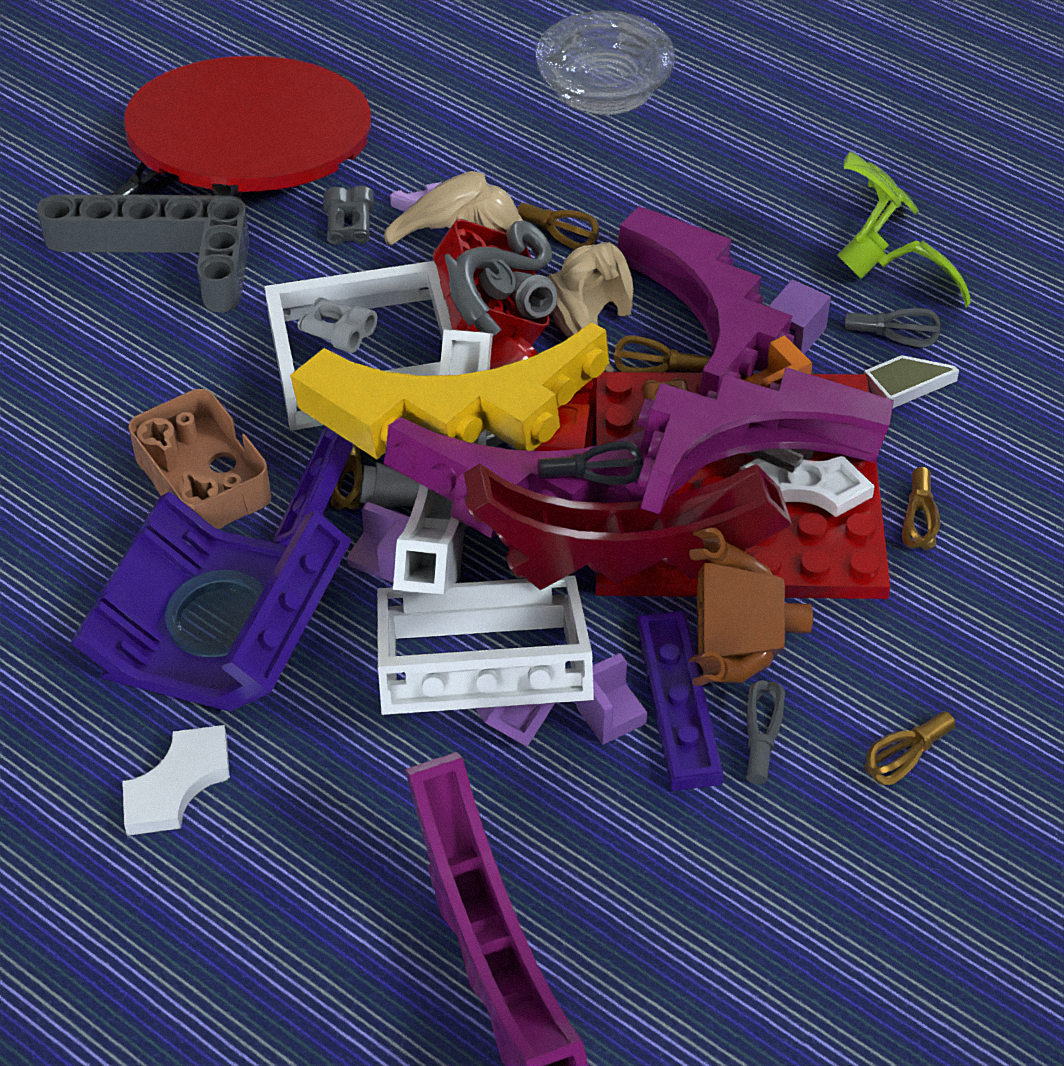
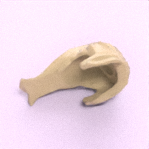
[384,171,522,246]
[547,242,633,372]

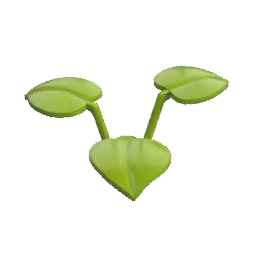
[837,151,971,308]

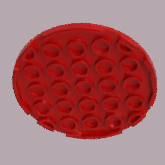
[124,56,371,192]

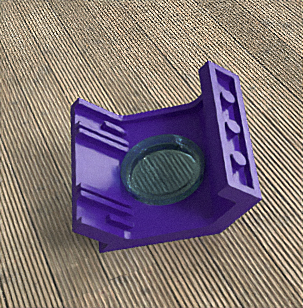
[70,491,352,712]

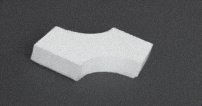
[739,449,875,517]
[123,725,230,836]

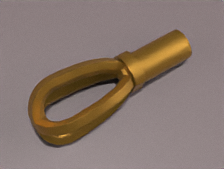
[517,202,599,249]
[614,335,710,373]
[331,445,363,510]
[902,467,940,550]
[864,711,956,785]

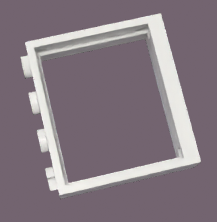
[264,261,453,431]
[377,575,594,715]

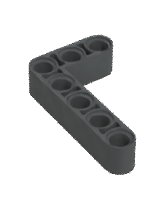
[37,194,250,313]

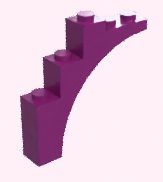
[617,206,794,397]
[637,367,894,514]
[384,417,697,538]
[405,752,589,1066]

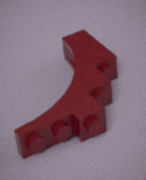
[464,463,792,591]

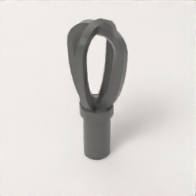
[845,308,941,347]
[746,680,785,784]

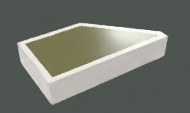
[864,355,959,409]

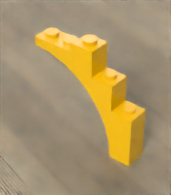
[290,322,609,459]

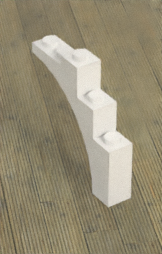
[393,329,493,595]

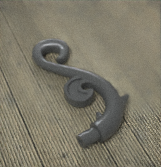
[444,220,552,338]

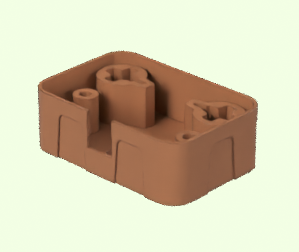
[128,389,271,529]

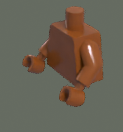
[689,528,813,687]

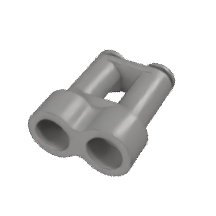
[298,297,377,353]

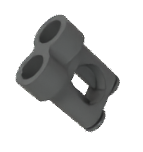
[324,186,374,245]

